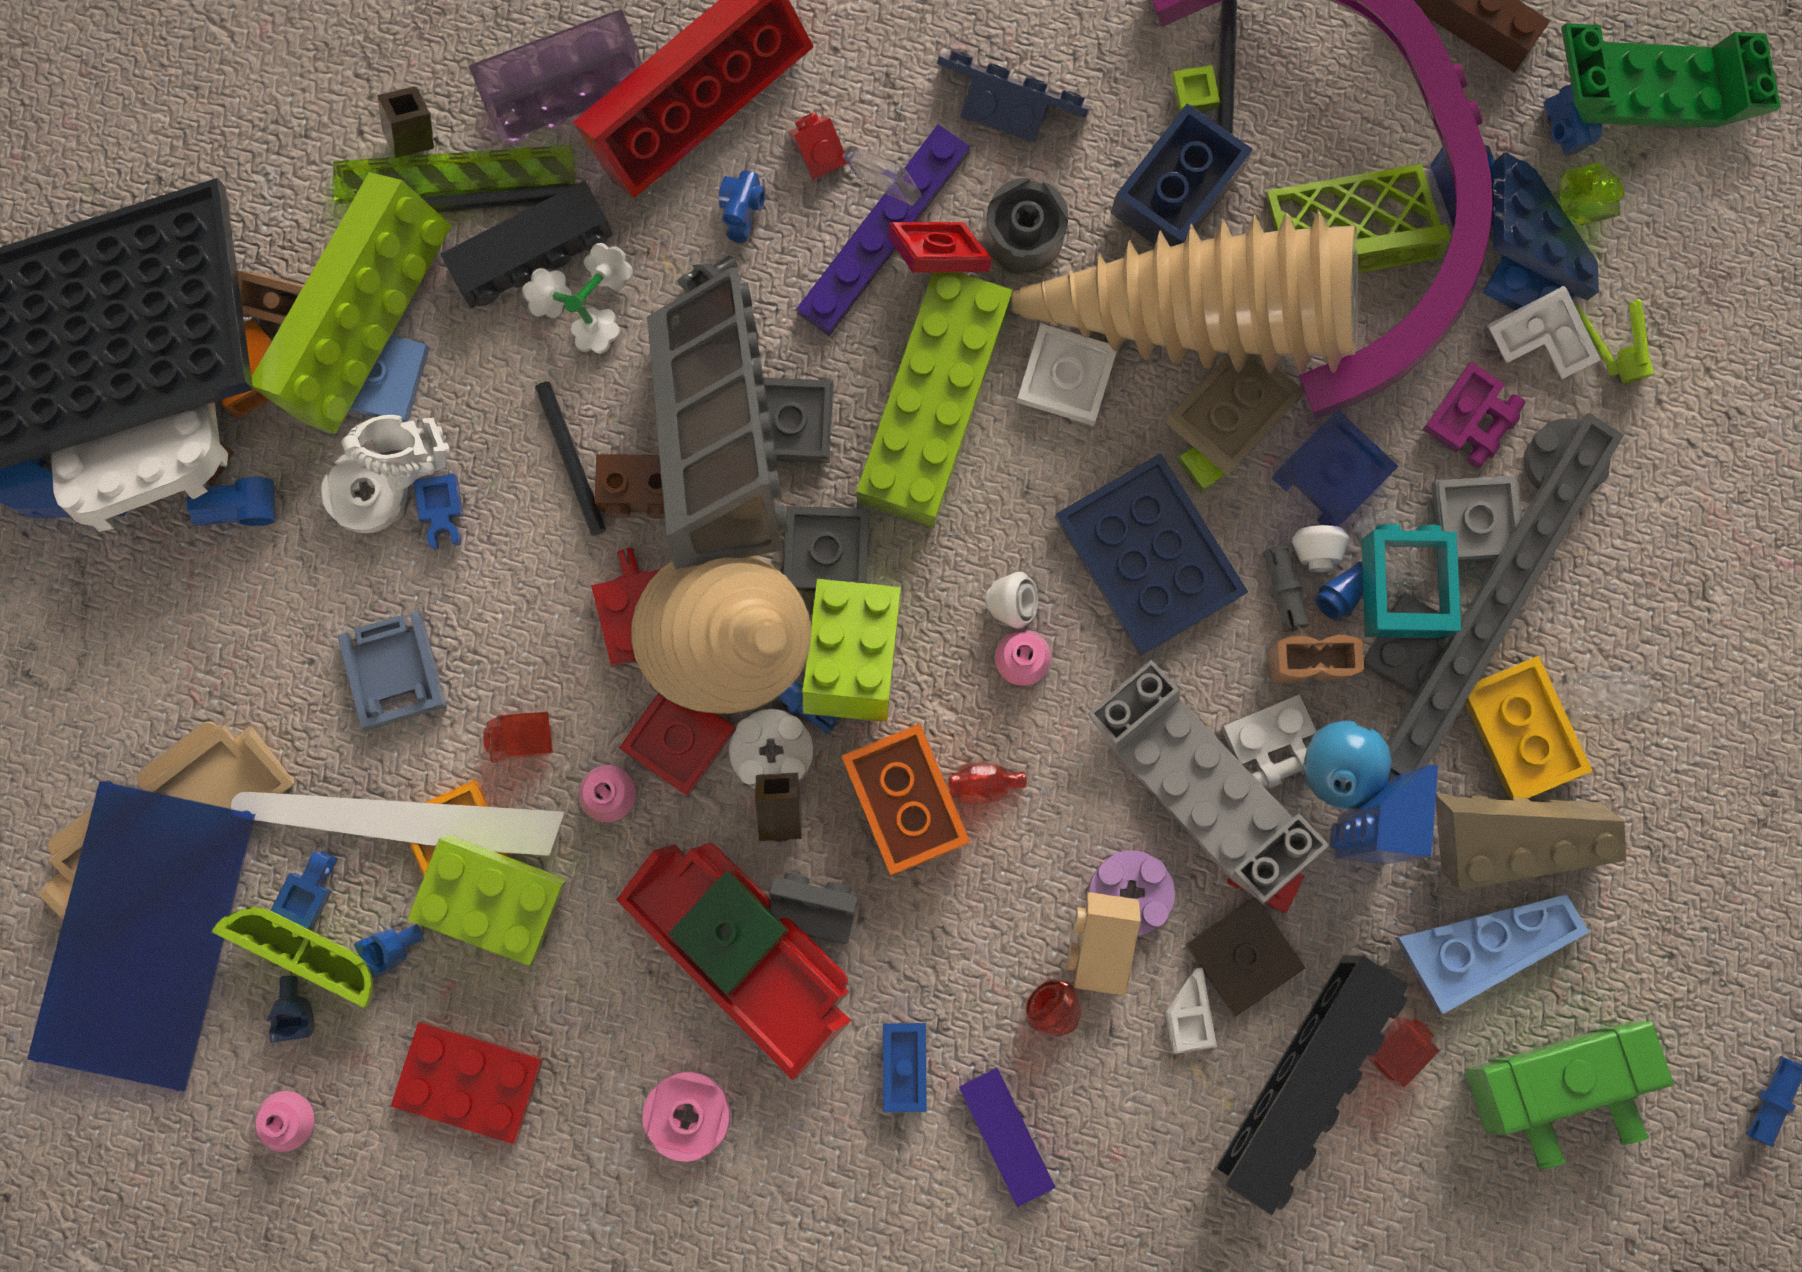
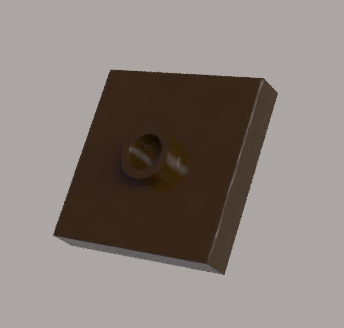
[1185,897,1305,1016]

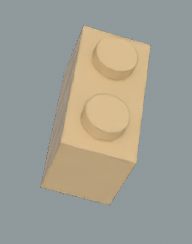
[1067,892,1141,996]

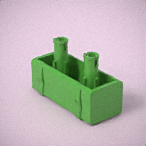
[1465,1021,1674,1169]

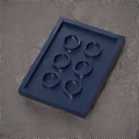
[1055,453,1248,657]

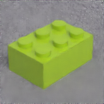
[803,579,901,722]
[407,834,567,966]

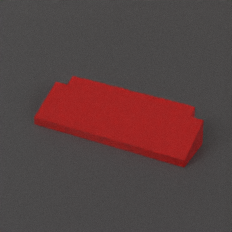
[616,843,851,1081]

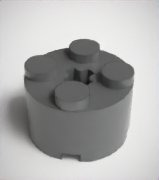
[984,178,1068,274]

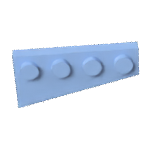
[1395,894,1589,1014]

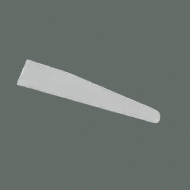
[231,792,564,856]

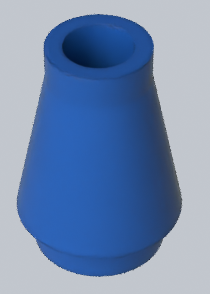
[1315,562,1363,621]

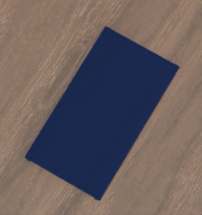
[27,780,256,1091]

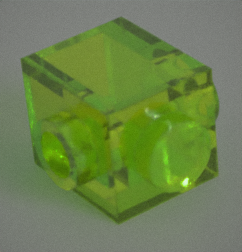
[1559,162,1624,226]

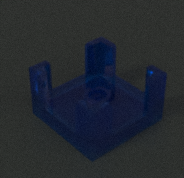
[1272,410,1399,527]

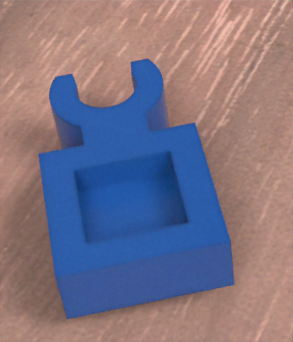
[414,473,464,550]

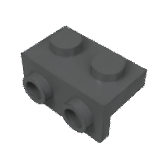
[770,873,858,944]

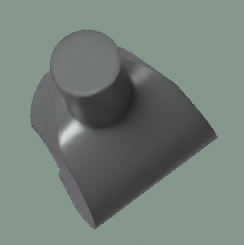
[677,255,738,309]

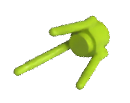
[1575,299,1655,384]

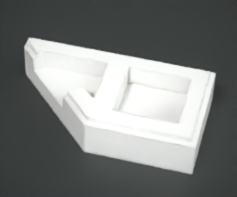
[1165,968,1217,1054]

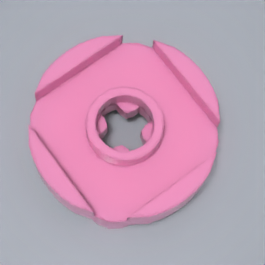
[642,1072,731,1162]

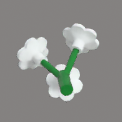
[522,243,633,354]

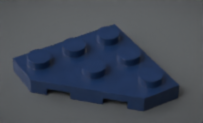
[1493,152,1599,301]

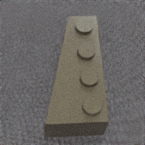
[1436,793,1626,891]

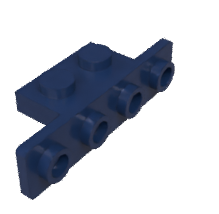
[936,50,1091,143]

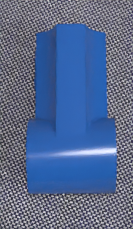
[187,477,276,526]

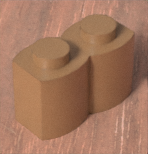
[1268,635,1364,684]

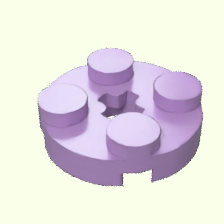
[1089,850,1175,936]

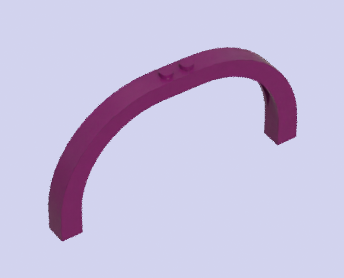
[1152,0,1492,420]

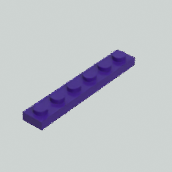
[796,124,970,336]

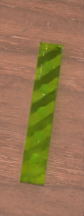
[333,145,576,204]

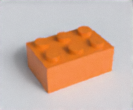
[841,723,970,877]

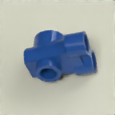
[1543,84,1602,155]
[719,171,766,243]

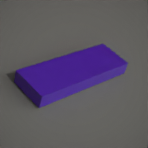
[959,1067,1056,1207]

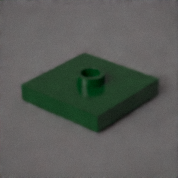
[668,870,789,994]

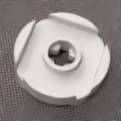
[321,450,408,533]
[729,709,814,789]

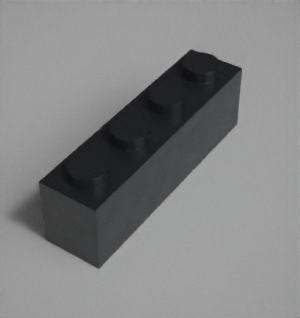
[440,180,613,308]

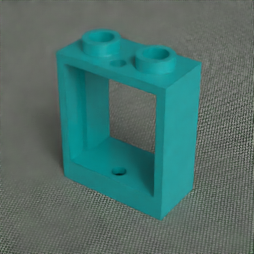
[1361,524,1461,639]

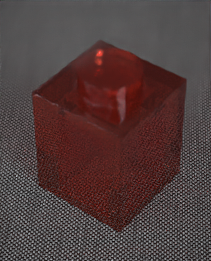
[1366,1017,1440,1088]

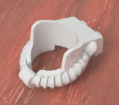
[342,415,450,491]

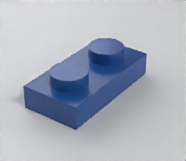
[1482,256,1575,310]
[883,1023,927,1112]

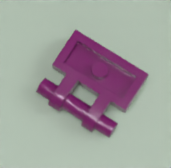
[1422,361,1526,468]

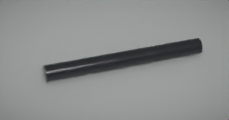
[1217,0,1237,135]
[422,183,578,212]
[535,382,607,536]

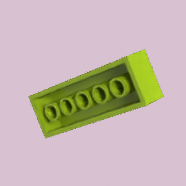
[252,172,452,434]
[856,272,1013,528]

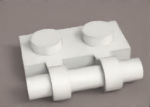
[1221,694,1316,789]

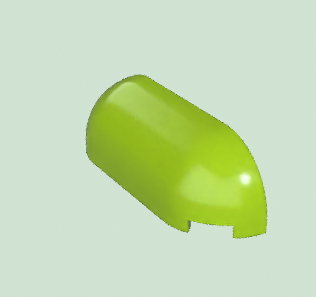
[211,907,373,1008]

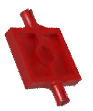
[591,548,660,687]

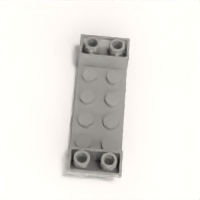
[1088,660,1329,904]

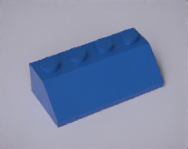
[1330,765,1438,865]

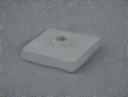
[1431,475,1522,562]

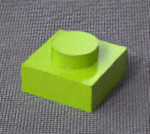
[1171,65,1220,113]
[1177,447,1226,492]

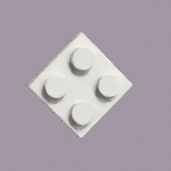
[1016,323,1117,426]

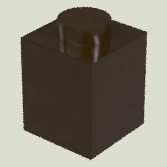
[377,86,434,158]
[755,772,802,842]

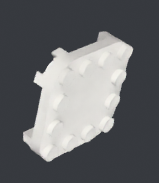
[51,402,228,532]

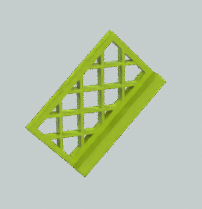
[1265,163,1451,273]

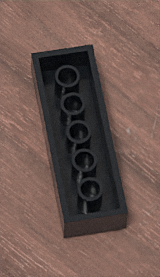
[1211,955,1409,1215]

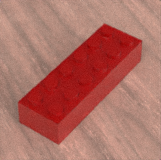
[572,0,814,198]

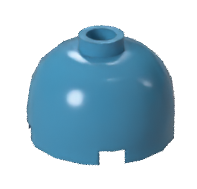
[1303,721,1392,809]

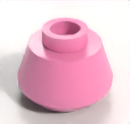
[995,630,1051,686]
[578,765,636,823]
[255,1091,315,1152]

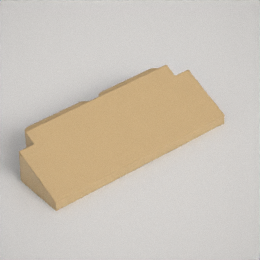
[39,721,294,944]

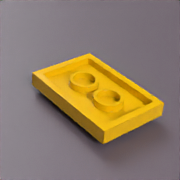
[1465,656,1593,800]

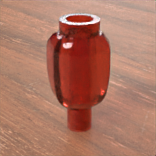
[948,762,1027,805]

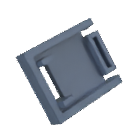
[338,611,447,731]

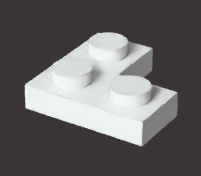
[1487,286,1601,379]

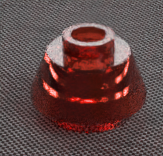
[1025,980,1081,1037]

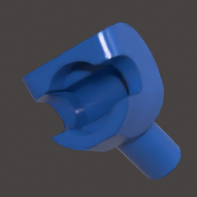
[354,924,424,978]

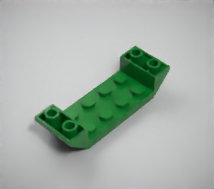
[1561,23,1781,128]

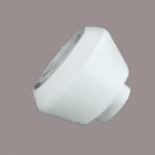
[1291,525,1349,573]
[985,572,1038,629]

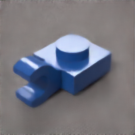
[270,851,338,930]

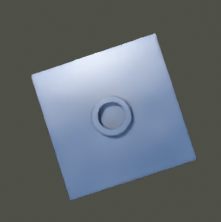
[349,336,430,423]

